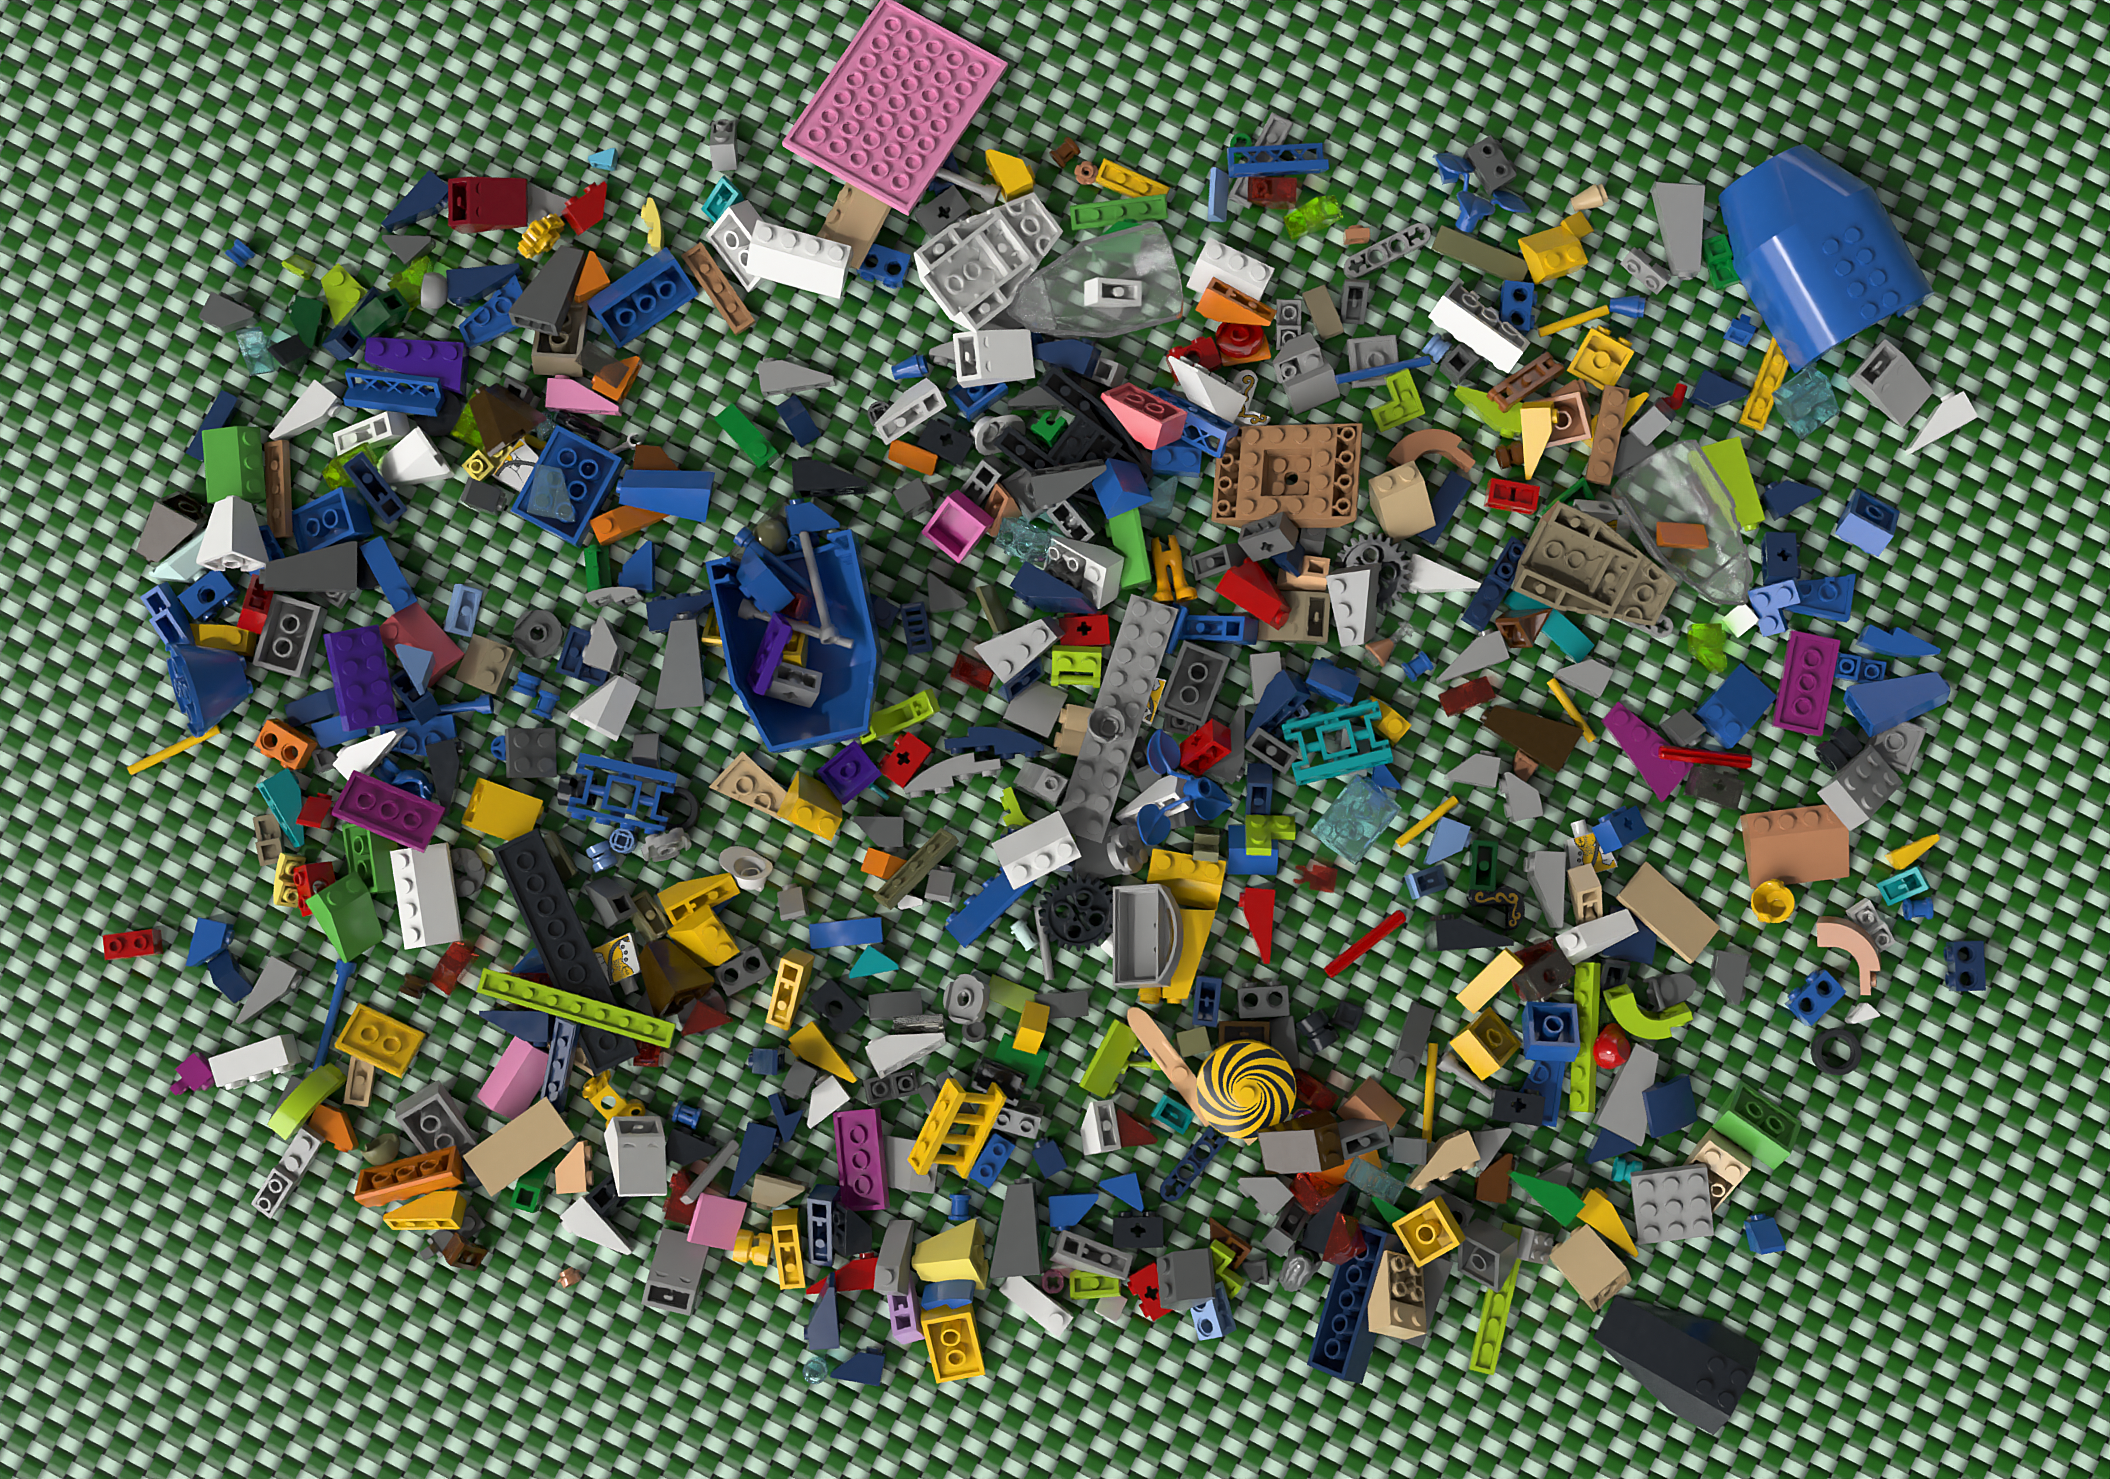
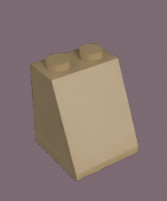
[1368,460,1436,545]
[1549,1224,1632,1312]

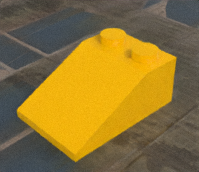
[921,1303,985,1383]

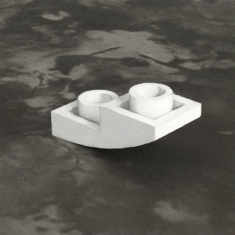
[1846,898,1896,952]

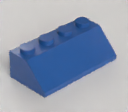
[586,247,699,348]
[945,867,1037,949]

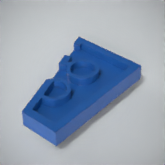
[458,275,524,349]
[1782,574,1856,623]

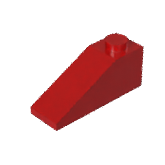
[1238,887,1275,964]
[806,1252,879,1295]

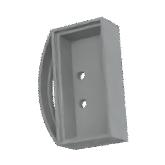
[1113,884,1184,989]

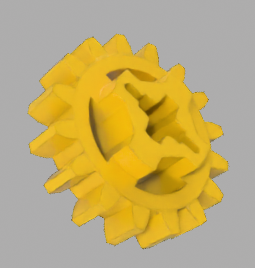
[517,213,565,259]

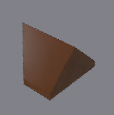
[1495,608,1553,648]
[1209,1217,1253,1272]

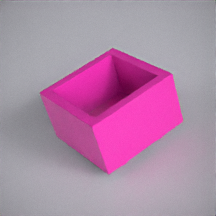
[921,489,995,563]

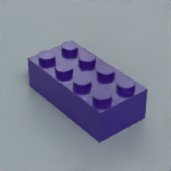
[323,624,398,731]

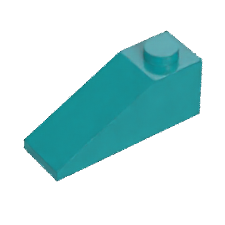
[256,768,304,848]

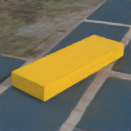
[1095,158,1170,198]
[1456,947,1524,1014]

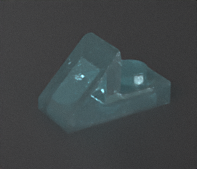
[236,326,275,376]

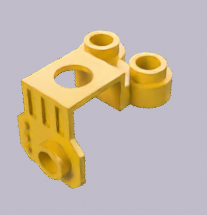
[582,1069,646,1129]

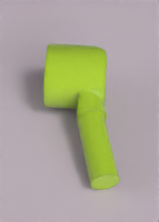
[1130,1058,1162,1071]

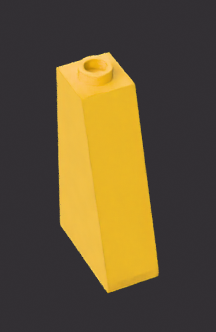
[1162,909,1215,1004]

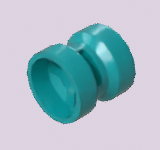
[1611,1156,1642,1184]

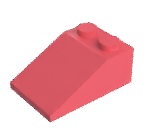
[1101,382,1188,450]

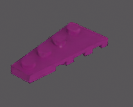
[1601,701,1694,803]

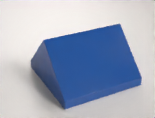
[947,382,1008,422]
[1092,458,1153,519]
[1227,825,1279,875]

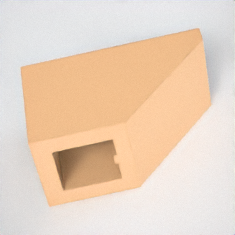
[1277,555,1330,593]
[555,1140,594,1194]

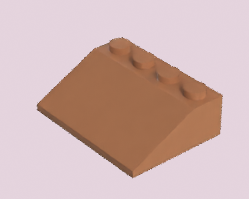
[1740,804,1849,889]

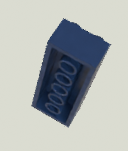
[1307,1220,1403,1384]

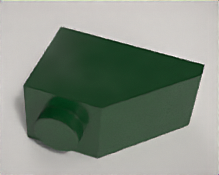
[289,295,330,353]
[1469,840,1498,892]

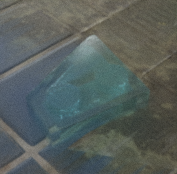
[527,464,576,522]

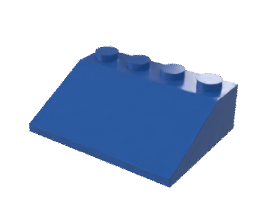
[510,425,626,548]

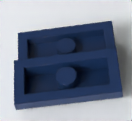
[555,626,611,687]
[1602,905,1657,965]
[1642,1073,1698,1138]

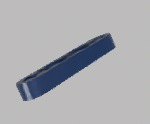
[1160,1125,1230,1202]

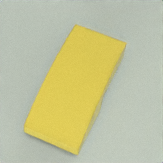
[641,197,664,252]
[462,445,514,482]
[273,852,306,908]

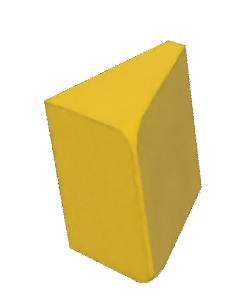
[1560,211,1594,240]

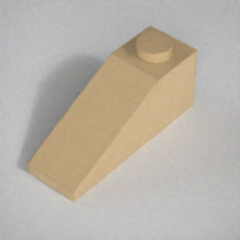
[1567,863,1603,926]

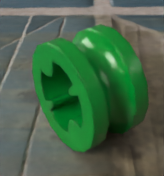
[1230,133,1252,158]

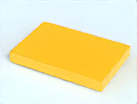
[335,1003,426,1079]

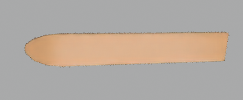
[1127,1007,1210,1127]

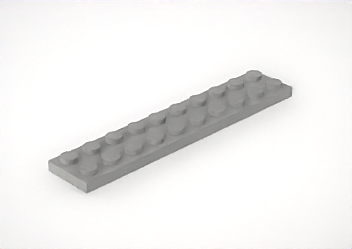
[1060,594,1178,844]

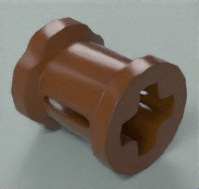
[1049,136,1081,169]

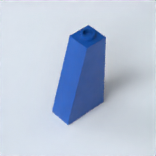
[616,470,715,523]
[1843,672,1951,738]

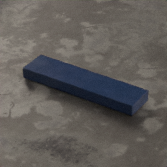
[540,1016,581,1114]

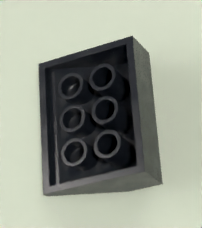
[1423,914,1514,952]

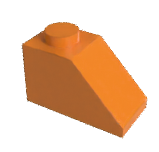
[591,356,643,405]

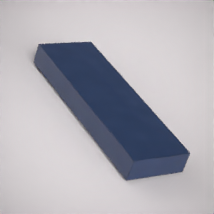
[1415,470,1472,546]

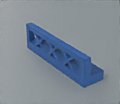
[1227,143,1329,178]
[343,368,445,417]
[1148,387,1239,459]

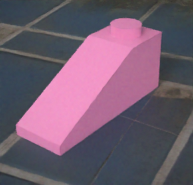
[545,375,622,416]

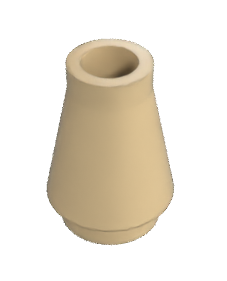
[1570,183,1608,212]

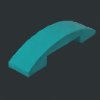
[1503,590,1595,664]

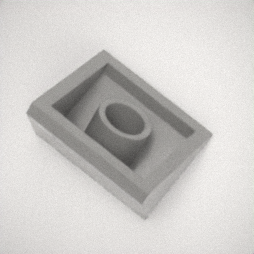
[1282,352,1340,415]

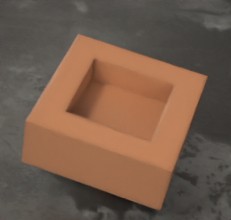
[1343,225,1370,245]

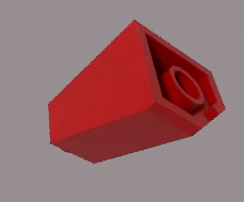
[1215,557,1292,631]

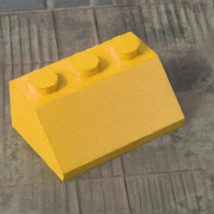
[1146,848,1226,911]

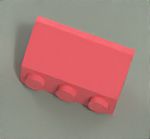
[379,602,465,688]

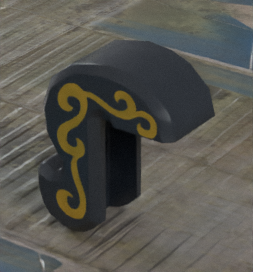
[1466,886,1525,931]

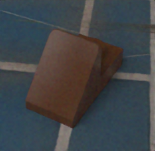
[442,1232,489,1271]

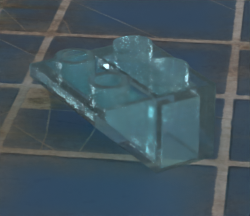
[1771,365,1840,440]

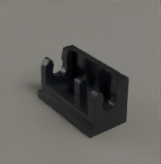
[970,1056,1030,1106]

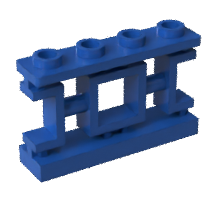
[567,753,678,835]

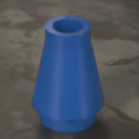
[1609,295,1645,319]
[891,354,929,380]

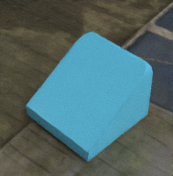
[588,148,619,171]

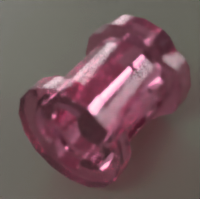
[1042,1269,1064,1293]

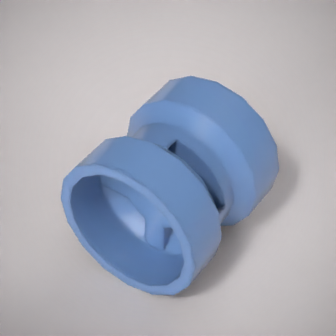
[609,828,638,854]
[586,840,618,873]

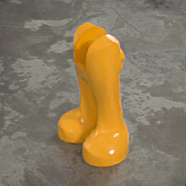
[1151,535,1198,605]

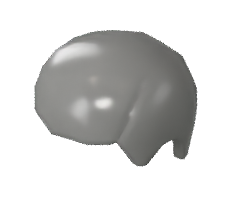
[421,272,448,309]
[1087,705,1126,744]

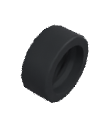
[655,786,700,832]
[1810,1028,1862,1076]

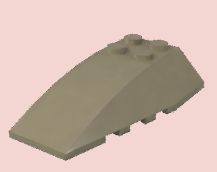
[1513,501,1678,626]

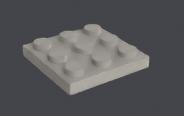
[1630,1163,1714,1245]

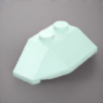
[149,528,211,584]

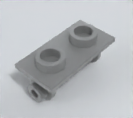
[1620,247,1671,295]

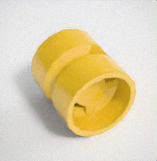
[733,1229,773,1267]

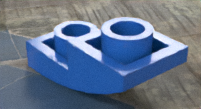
[1833,653,1887,684]
[921,1279,976,1311]

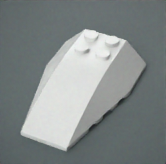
[914,192,1063,332]

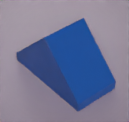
[1099,1172,1144,1212]

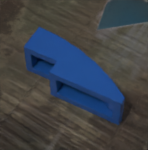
[140,582,196,645]
[1855,624,1941,658]
[809,917,884,949]

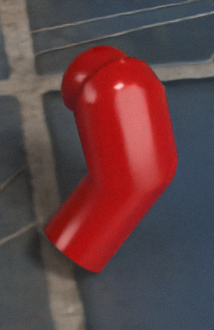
[1661,383,1688,410]

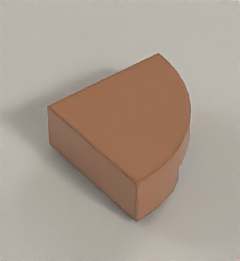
[1513,750,1539,783]

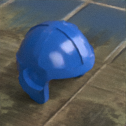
[391,770,434,801]

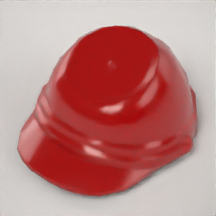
[1593,1023,1631,1070]

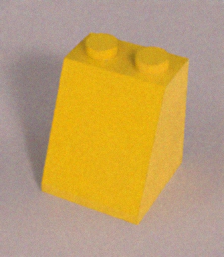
[776,771,842,841]
[461,777,544,841]

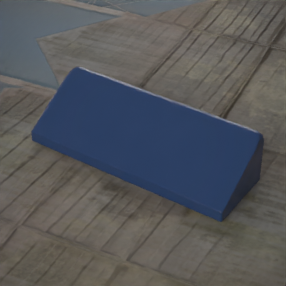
[186,390,243,463]

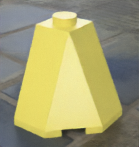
[911,1219,989,1290]

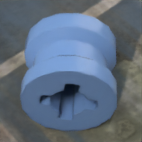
[1422,332,1452,363]

